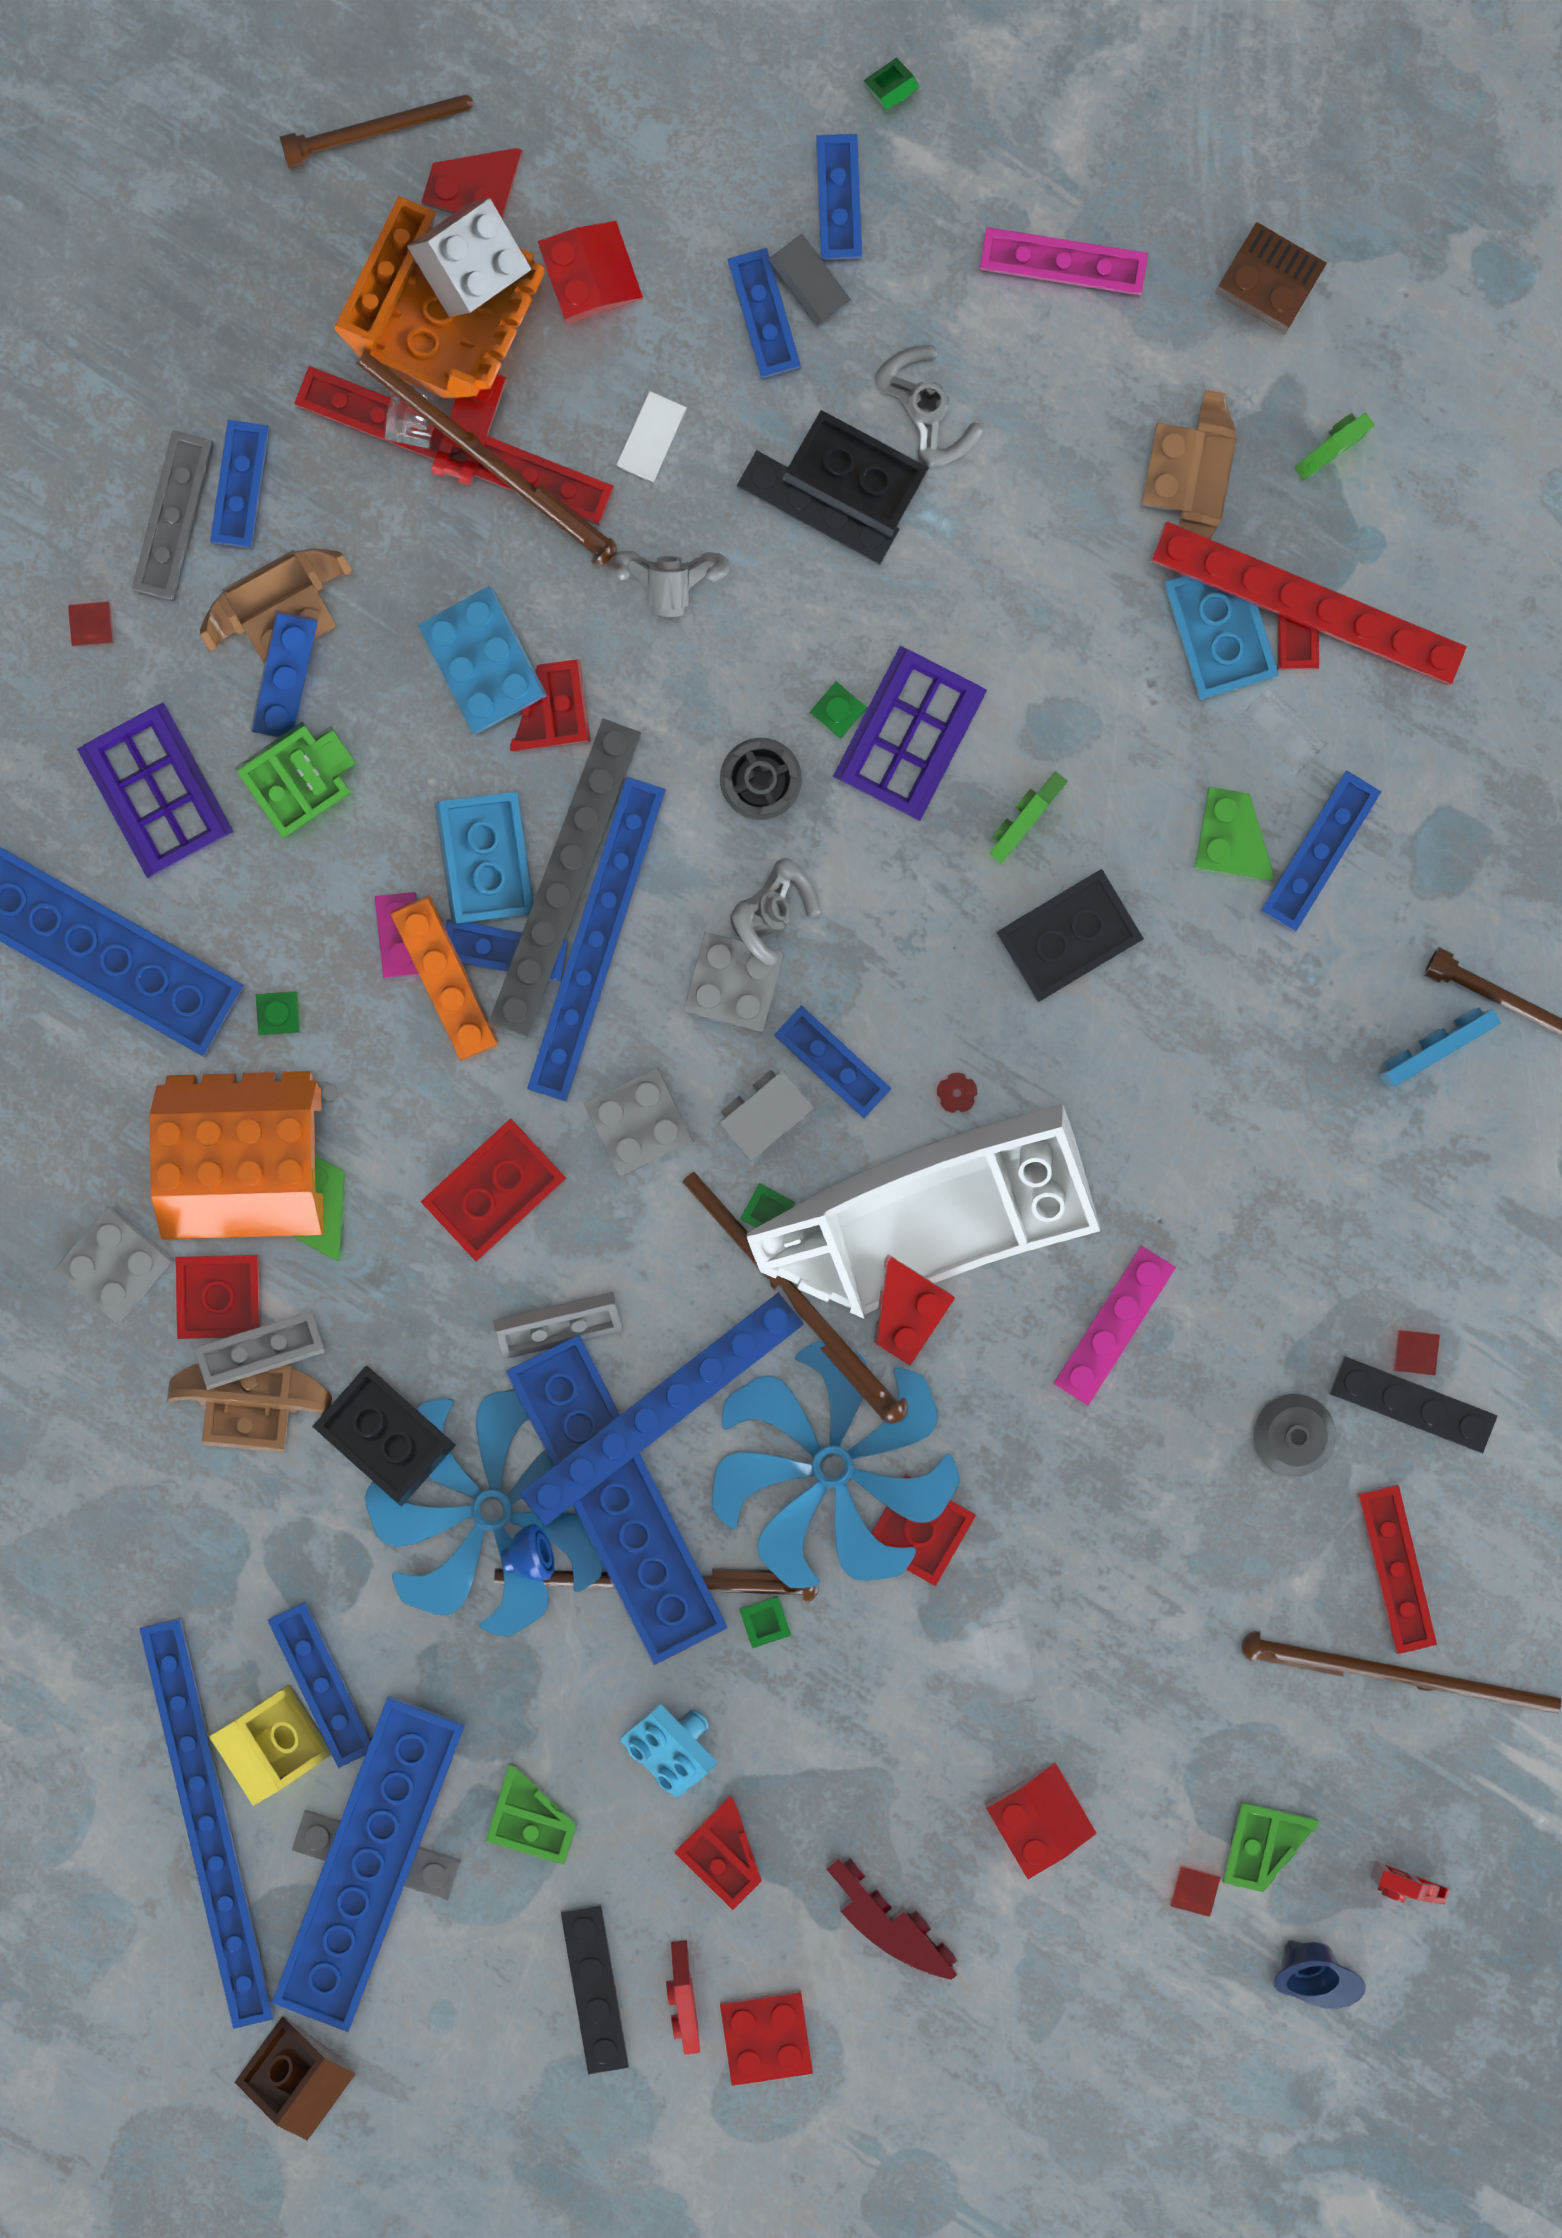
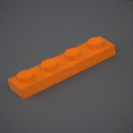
[391,895,499,1061]

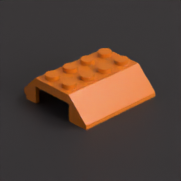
[335,196,546,399]
[149,1071,324,1240]

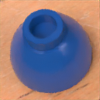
[502,1524,554,1581]

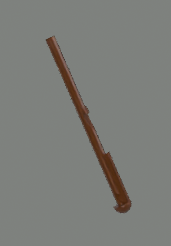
[356,351,617,566]
[682,1172,908,1424]
[494,1568,819,1603]
[1241,1631,1561,1714]

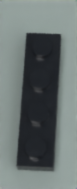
[737,450,900,566]
[1329,1356,1498,1454]
[561,1904,629,2075]

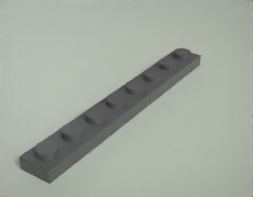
[489,718,641,1039]

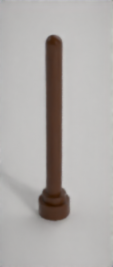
[279,95,473,168]
[1424,946,1562,1036]

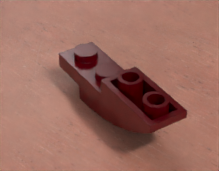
[826,1854,958,1980]

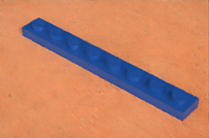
[527,777,666,1102]
[519,1292,804,1527]

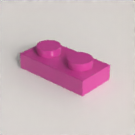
[374,892,419,978]

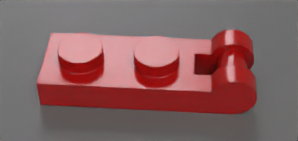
[431,374,507,486]

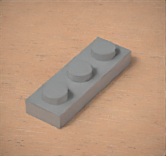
[493,1292,623,1359]
[194,1311,325,1390]

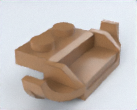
[1142,390,1237,539]
[200,548,353,664]
[167,1364,332,1453]

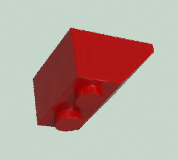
[537,221,643,326]
[985,1762,1097,1879]

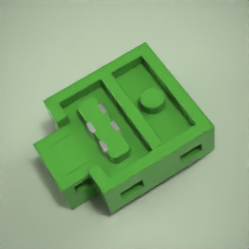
[235,721,356,838]

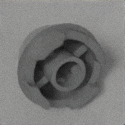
[720,738,802,820]
[1254,1394,1336,1476]

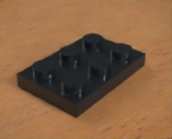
[782,410,929,537]
[996,869,1144,1002]
[312,1365,456,1507]

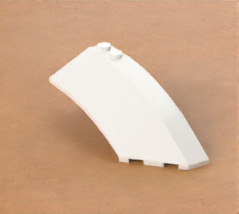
[747,1104,1100,1319]

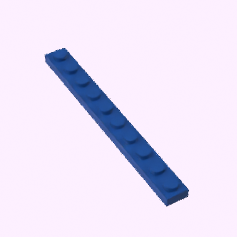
[140,1618,274,2029]

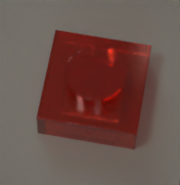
[68,601,114,647]
[1393,1330,1440,1375]
[1169,1865,1221,1917]

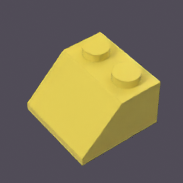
[209,1685,332,1806]

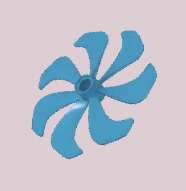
[712,1341,960,1588]
[364,1390,603,1637]

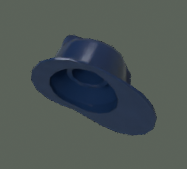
[1274,1940,1366,2009]

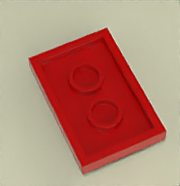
[420,1118,567,1262]

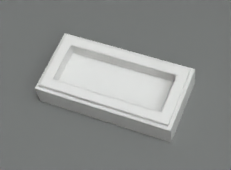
[616,391,687,484]

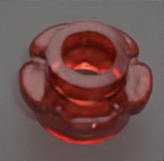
[937,1072,977,1113]

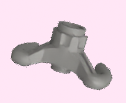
[875,345,983,467]
[607,551,730,617]
[731,858,821,966]

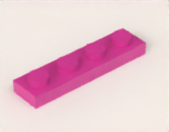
[979,227,1148,296]
[1053,1245,1176,1406]

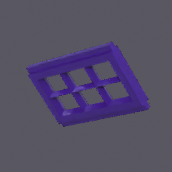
[833,645,987,821]
[77,702,234,878]

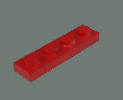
[1358,1484,1437,1654]

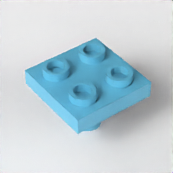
[620,1704,718,1799]

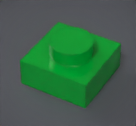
[863,57,920,110]
[809,681,867,740]
[256,991,301,1035]
[740,1183,795,1228]
[739,1596,791,1649]

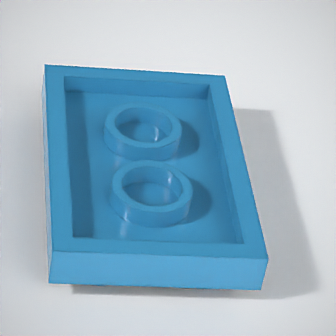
[1164,576,1279,701]
[418,586,547,734]
[435,792,533,925]
[1379,1007,1501,1088]

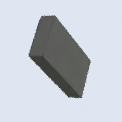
[768,233,851,325]

